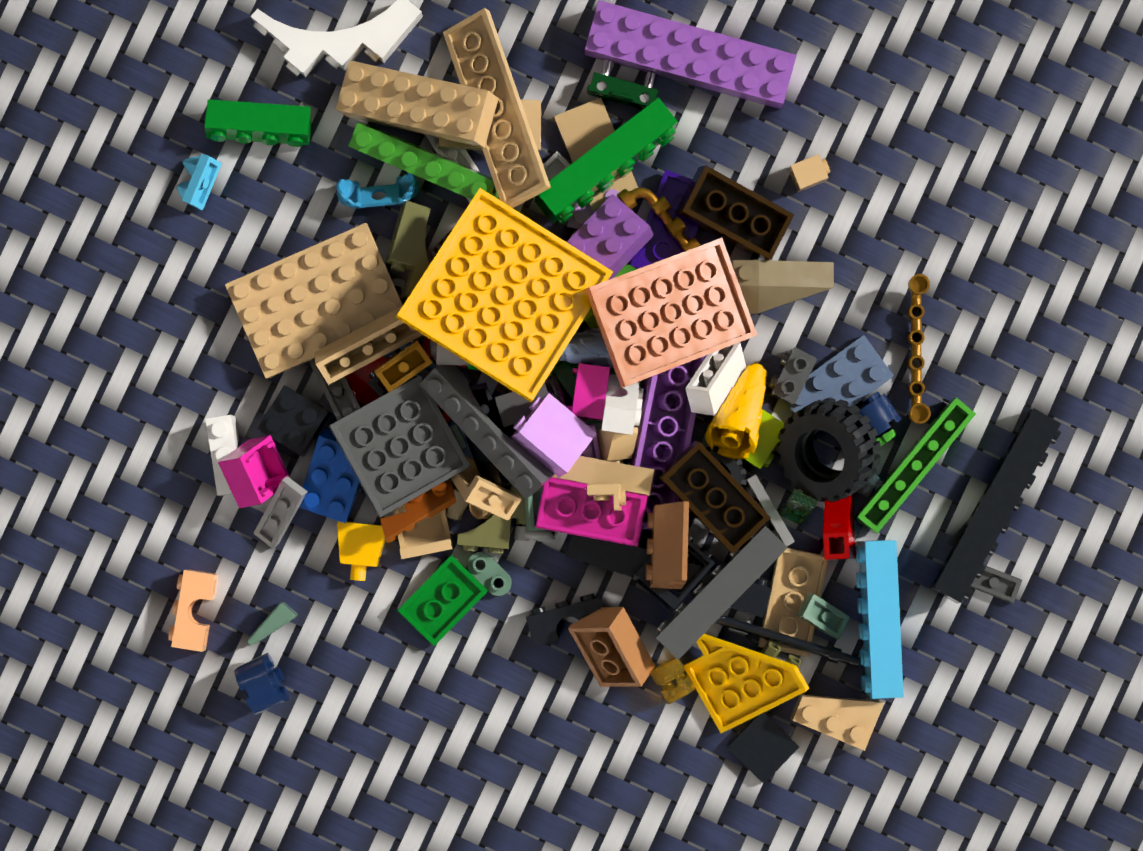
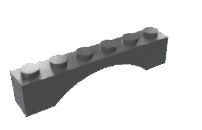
[420,365,555,499]

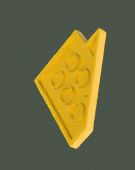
[683,634,809,733]

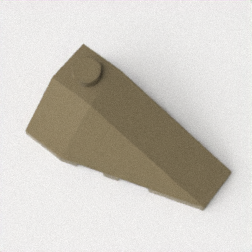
[731,260,834,314]

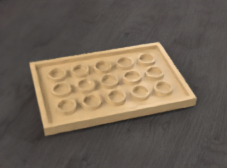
[225,223,403,379]

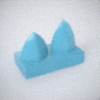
[177,153,222,210]

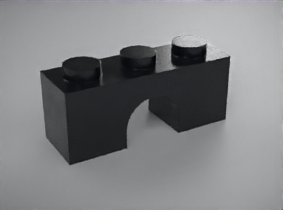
[526,593,603,647]

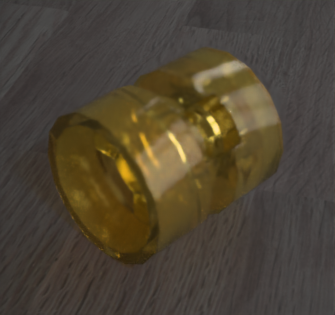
[650,657,696,704]

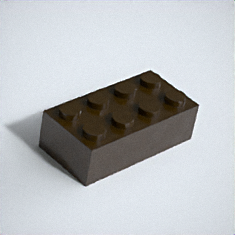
[675,165,795,260]
[658,441,771,554]

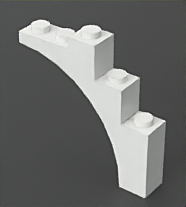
[251,0,423,77]

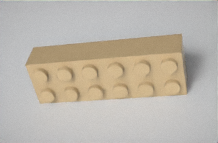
[335,60,499,148]

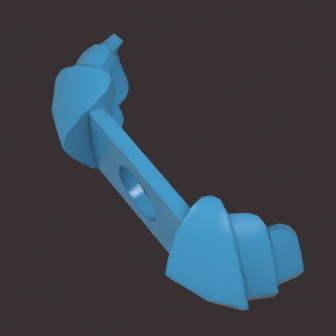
[336,173,419,209]

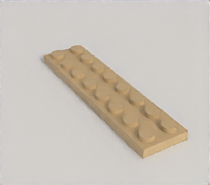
[443,8,551,208]

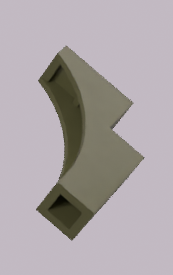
[385,201,431,301]
[457,485,526,554]

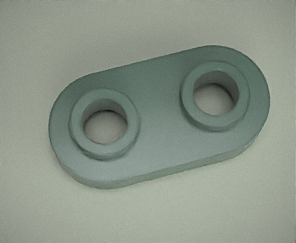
[468,552,512,596]

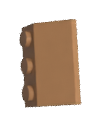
[646,501,689,589]
[568,607,655,687]

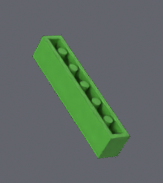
[348,122,498,200]
[854,398,976,534]

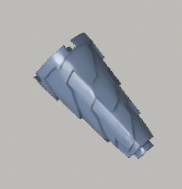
[558,328,614,368]

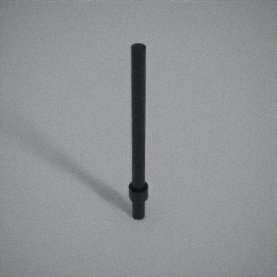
[715,615,861,668]

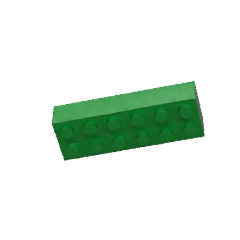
[535,98,678,226]

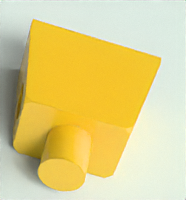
[337,521,385,581]

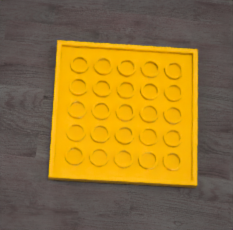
[396,188,613,403]

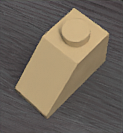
[596,427,638,464]

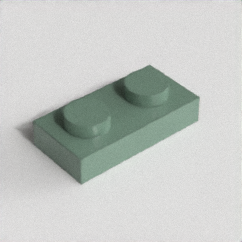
[797,592,850,640]

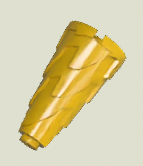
[705,363,768,459]

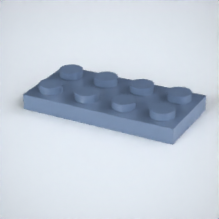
[784,335,894,434]

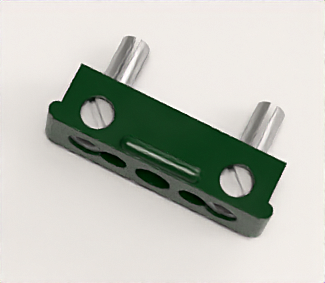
[586,60,658,110]

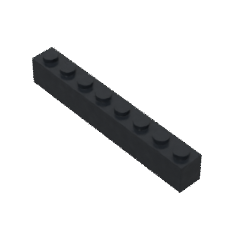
[930,408,1061,604]
[565,535,772,618]

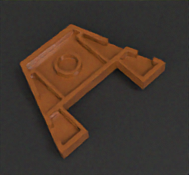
[380,478,457,543]

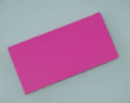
[535,477,648,547]

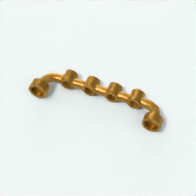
[617,188,701,252]
[907,274,931,424]

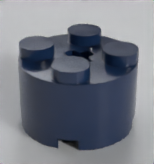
[856,391,902,437]
[234,653,290,714]

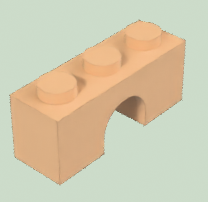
[169,570,218,652]

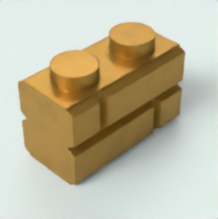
[374,340,433,393]

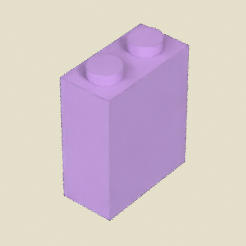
[511,393,597,477]

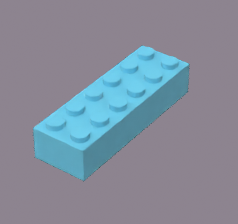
[855,540,904,699]

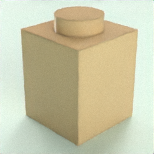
[788,154,830,192]

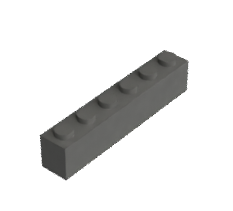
[655,526,788,660]

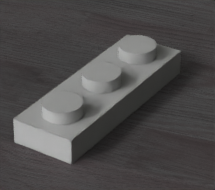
[744,475,795,546]
[253,476,308,549]

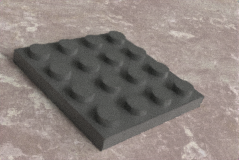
[329,375,471,517]

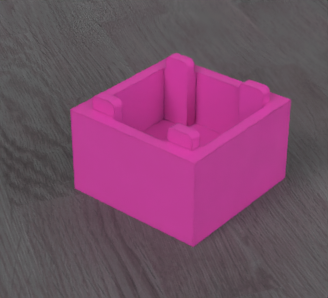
[567,363,610,421]
[218,435,290,508]

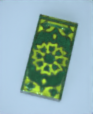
[779,489,817,525]

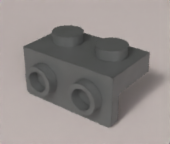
[768,347,817,404]

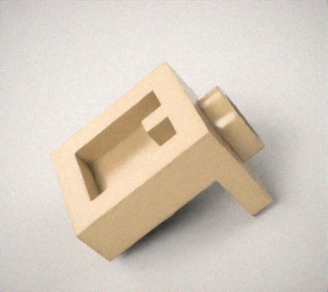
[587,484,626,511]

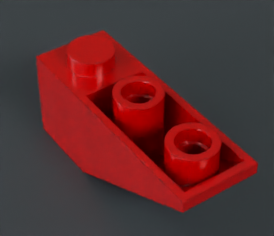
[823,494,856,560]

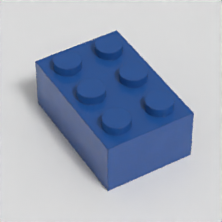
[299,428,361,523]

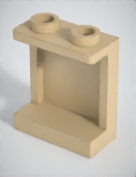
[451,455,522,520]
[393,504,453,559]

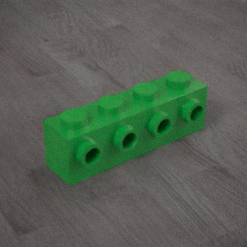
[204,99,312,147]

